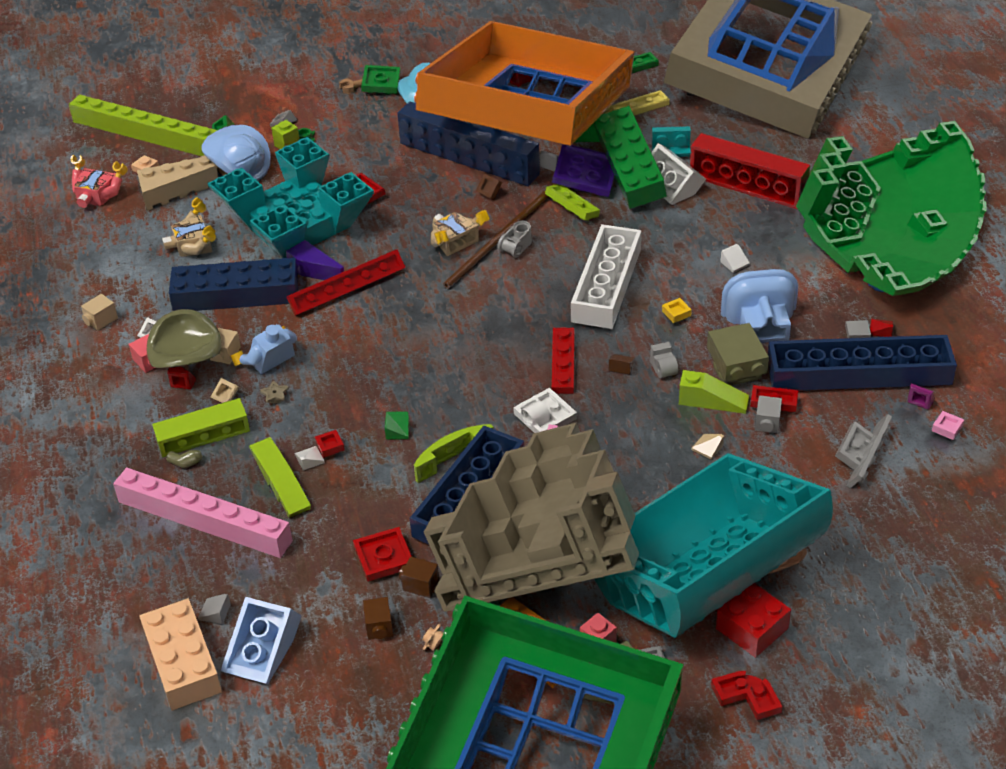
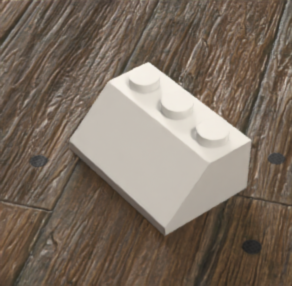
[651,143,706,205]

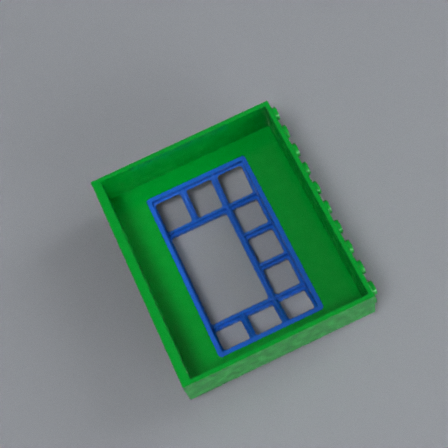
[386,595,684,769]

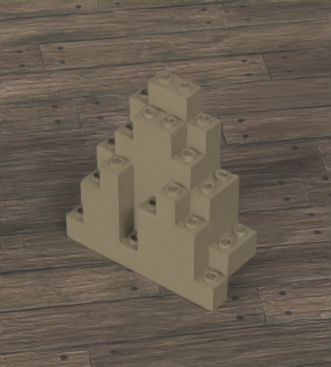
[424,422,639,612]

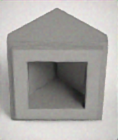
[540,150,559,171]

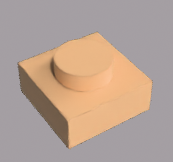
[131,155,159,172]

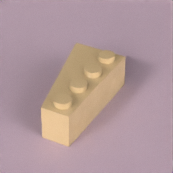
[137,156,218,211]

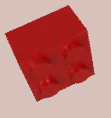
[716,583,791,658]

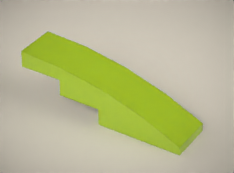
[249,437,311,518]

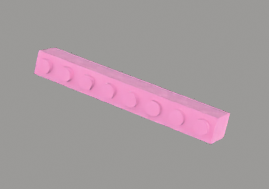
[113,467,293,558]

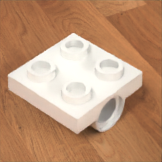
[513,388,577,433]

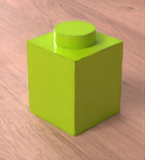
[271,120,299,149]

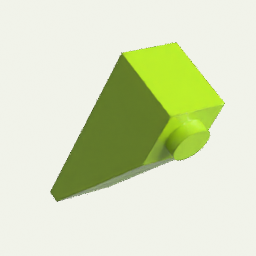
[679,370,749,414]

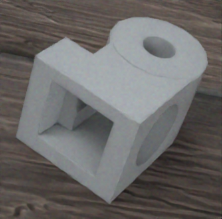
[650,342,678,378]

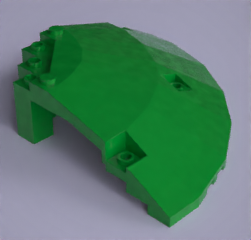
[796,121,987,296]

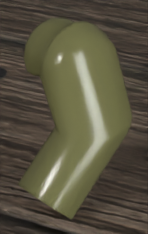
[166,450,202,469]

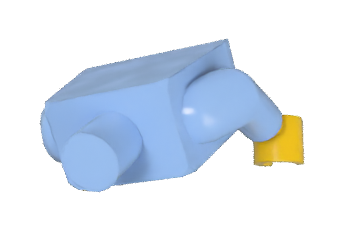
[230,324,297,375]

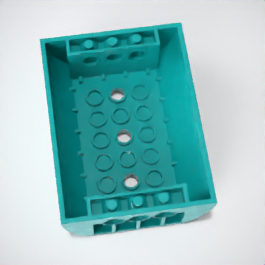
[594,453,833,638]

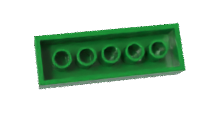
[594,106,667,209]

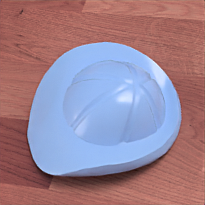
[202,125,271,181]

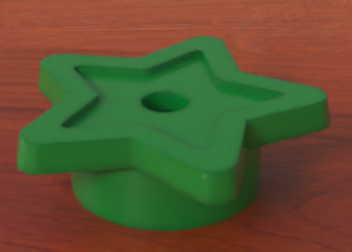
[298,128,315,142]

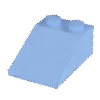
[220,597,302,684]

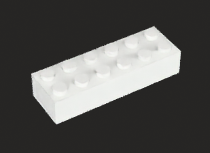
[571,224,641,329]

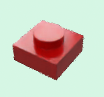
[315,430,345,458]

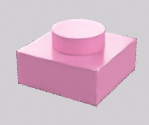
[932,411,964,440]

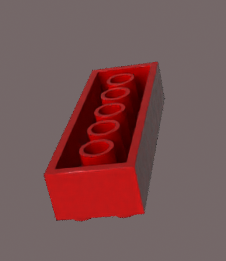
[690,133,810,210]

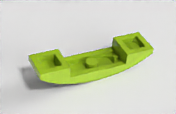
[414,424,494,483]

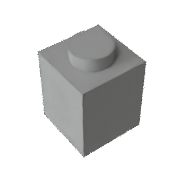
[755,396,782,434]

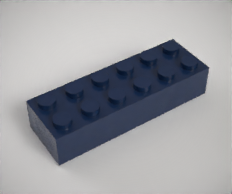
[169,258,299,311]
[410,426,524,544]

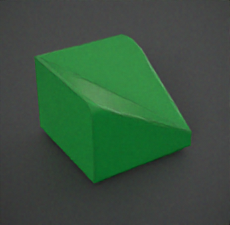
[385,411,410,439]

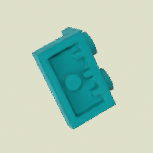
[652,126,691,157]

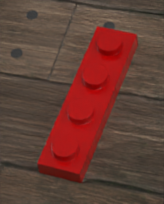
[551,327,574,394]

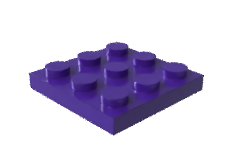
[552,144,614,197]

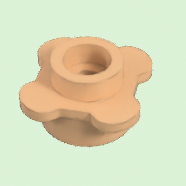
[422,624,443,651]

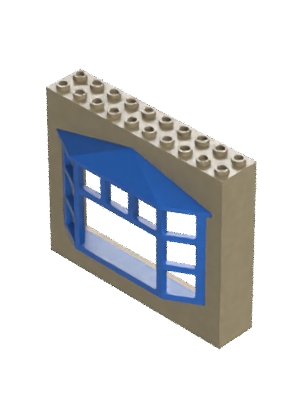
[663,0,873,139]

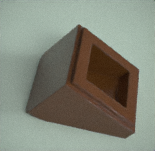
[609,354,635,375]

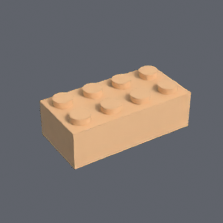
[139,598,222,711]

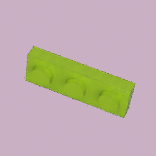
[545,184,600,220]

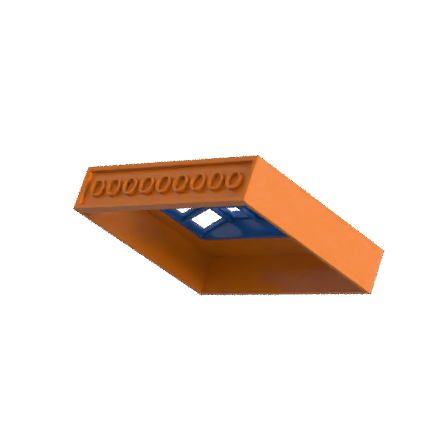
[414,21,635,146]

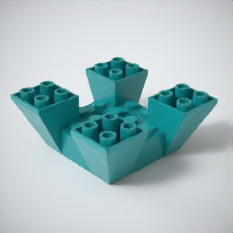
[208,137,374,258]

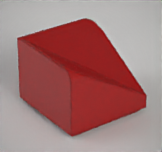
[167,366,196,390]

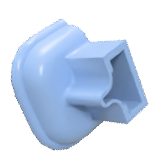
[721,269,798,343]

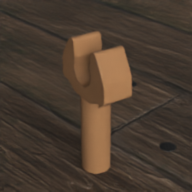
[339,78,362,94]

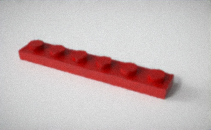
[287,249,406,316]

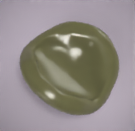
[146,309,222,368]

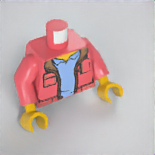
[71,155,128,208]

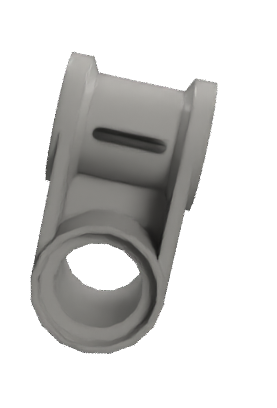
[497,221,532,258]

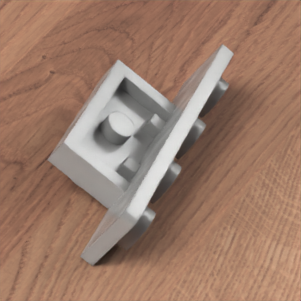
[835,414,892,488]

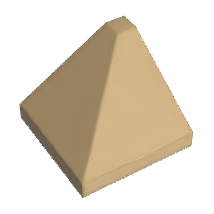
[211,378,239,403]
[692,434,724,460]

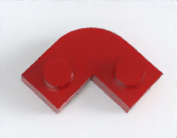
[711,671,782,720]

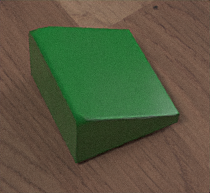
[212,115,235,130]

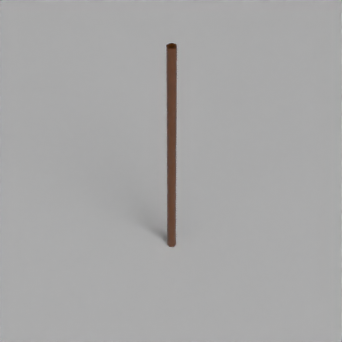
[443,183,556,289]

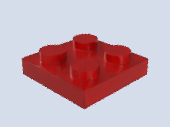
[353,527,412,582]

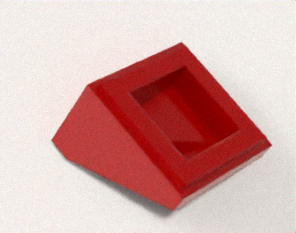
[870,319,893,337]

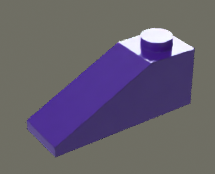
[286,240,344,280]

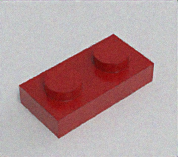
[750,385,798,412]

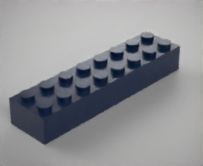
[397,101,540,186]
[767,335,957,390]

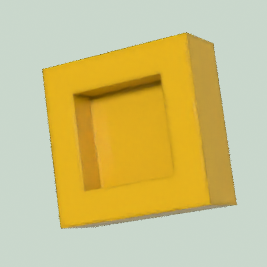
[662,298,692,323]

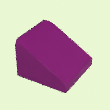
[907,384,935,410]

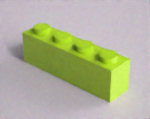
[152,398,250,458]

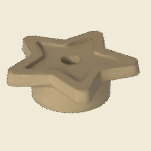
[260,381,289,404]

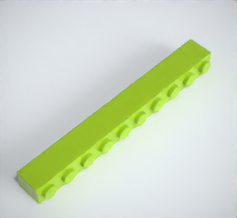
[69,95,218,156]

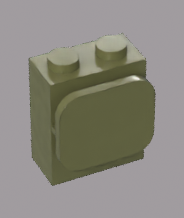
[707,323,769,385]

